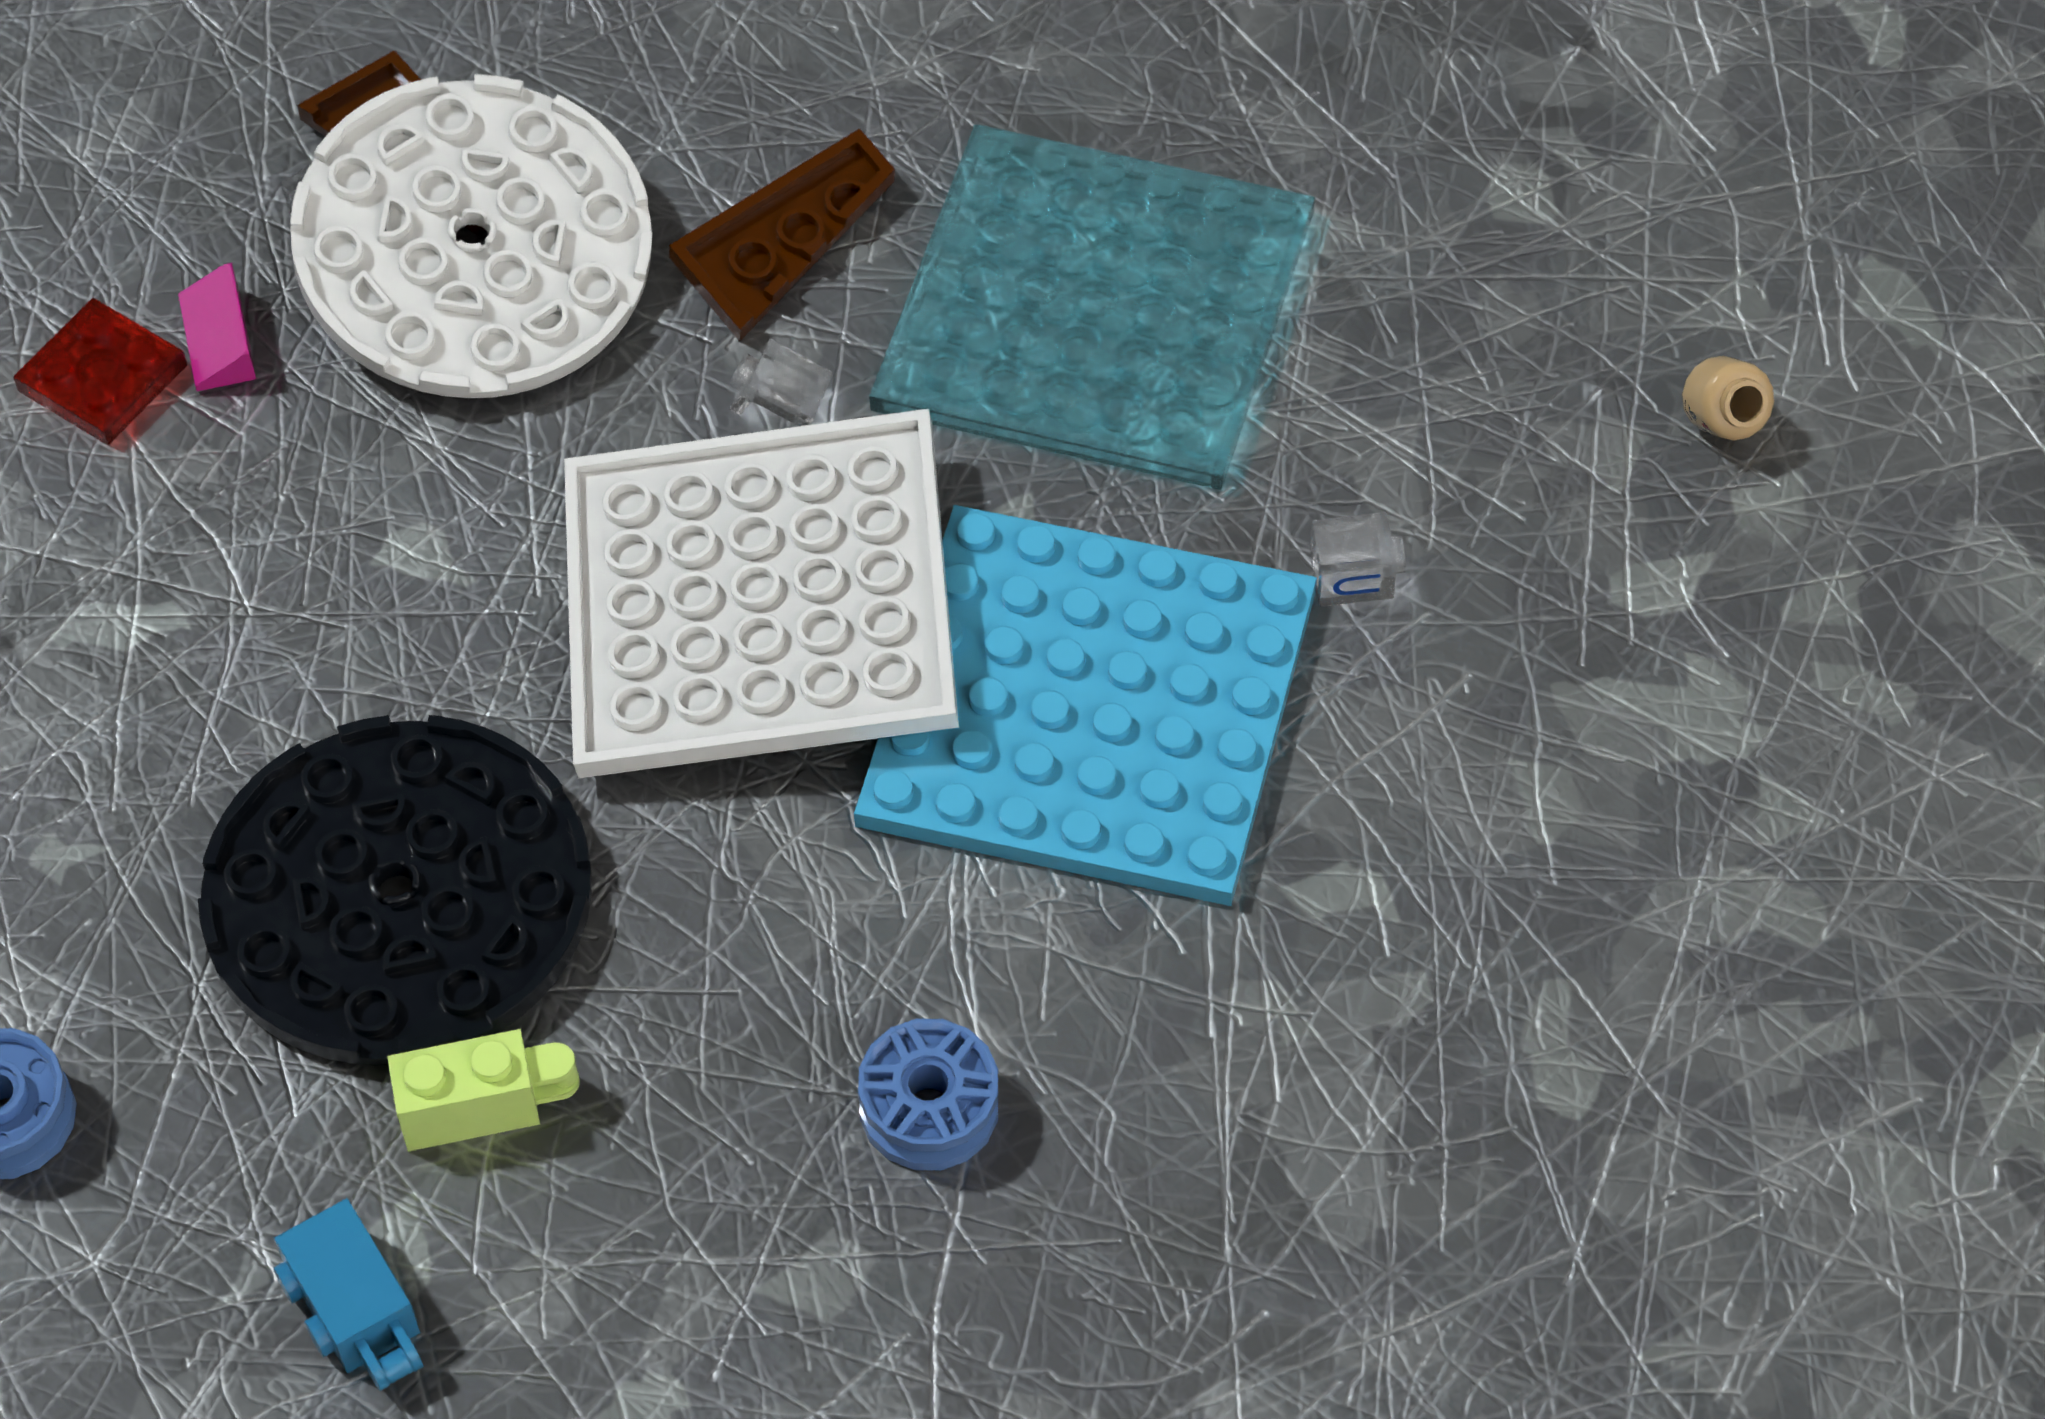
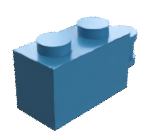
[273,1198,423,1391]

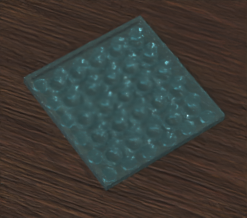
[869,124,1315,490]

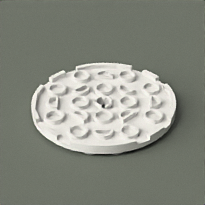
[290,74,652,398]

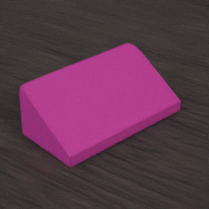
[178,263,256,392]

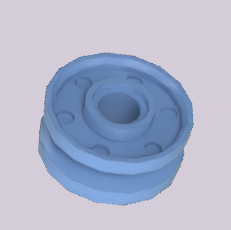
[858,1019,998,1171]
[0,1028,77,1179]

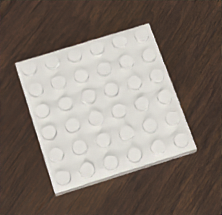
[564,409,959,778]

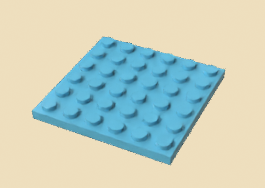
[854,505,1317,906]

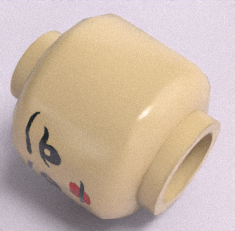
[1682,356,1774,441]

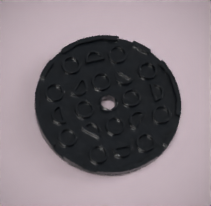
[198,715,592,1065]

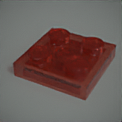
[13,298,187,446]

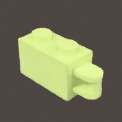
[387,1029,580,1152]

